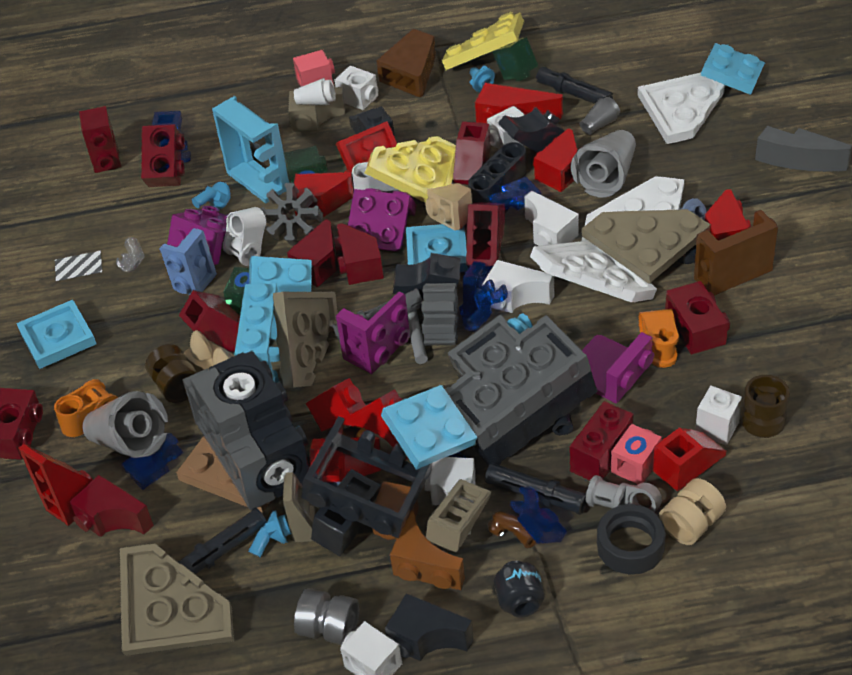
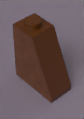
[376,28,436,98]

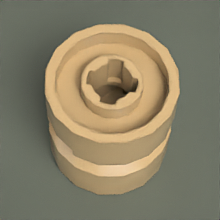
[659,478,726,545]

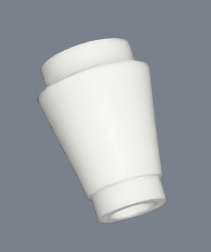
[294,78,335,105]

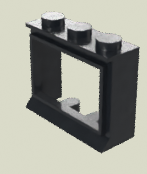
[301,416,433,539]

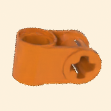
[639,309,679,368]
[54,379,118,437]

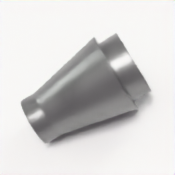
[580,97,620,135]

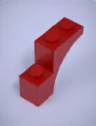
[306,378,408,461]

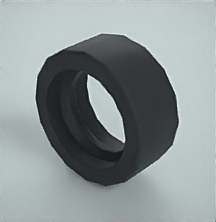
[597,504,666,575]

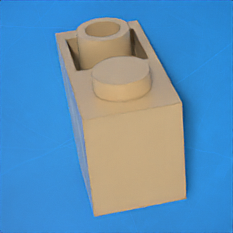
[425,183,472,231]

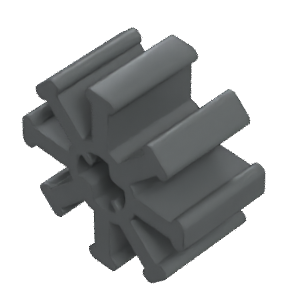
[261,183,323,246]
[422,283,459,346]

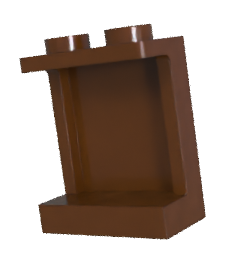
[694,210,778,296]

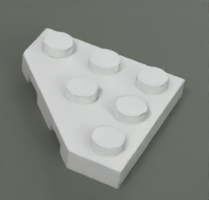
[638,73,724,144]
[582,176,684,241]
[530,241,657,302]

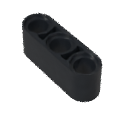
[468,142,526,203]

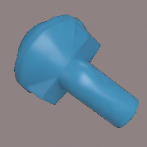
[469,66,495,92]
[192,182,230,209]
[248,510,291,558]

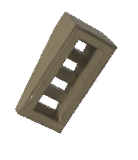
[283,472,319,542]
[426,479,491,552]

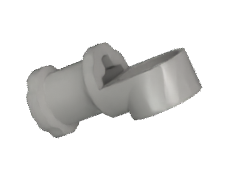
[586,475,662,512]

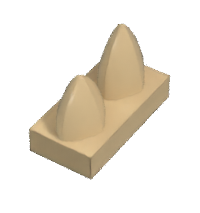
[184,330,235,372]

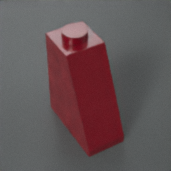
[466,202,505,266]

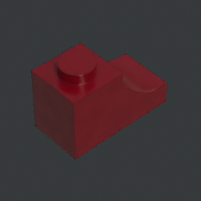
[70,475,154,537]

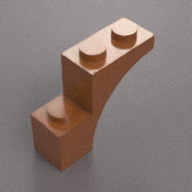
[373,481,465,590]

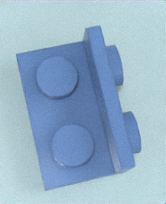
[160,228,217,295]

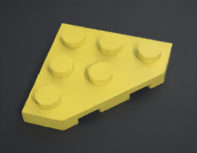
[442,12,524,70]
[364,136,456,203]

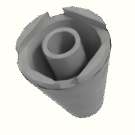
[571,130,636,198]
[83,391,168,458]

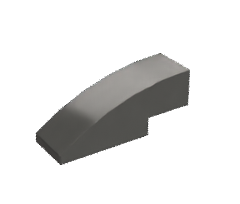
[755,126,852,172]

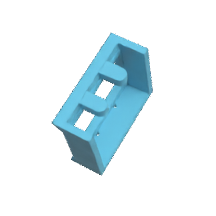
[212,96,289,203]
[234,283,280,383]

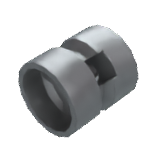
[294,588,359,645]

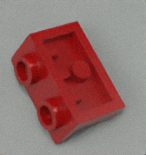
[336,121,397,174]

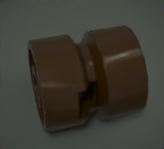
[145,344,198,403]
[741,375,790,438]

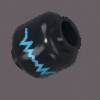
[494,560,545,617]

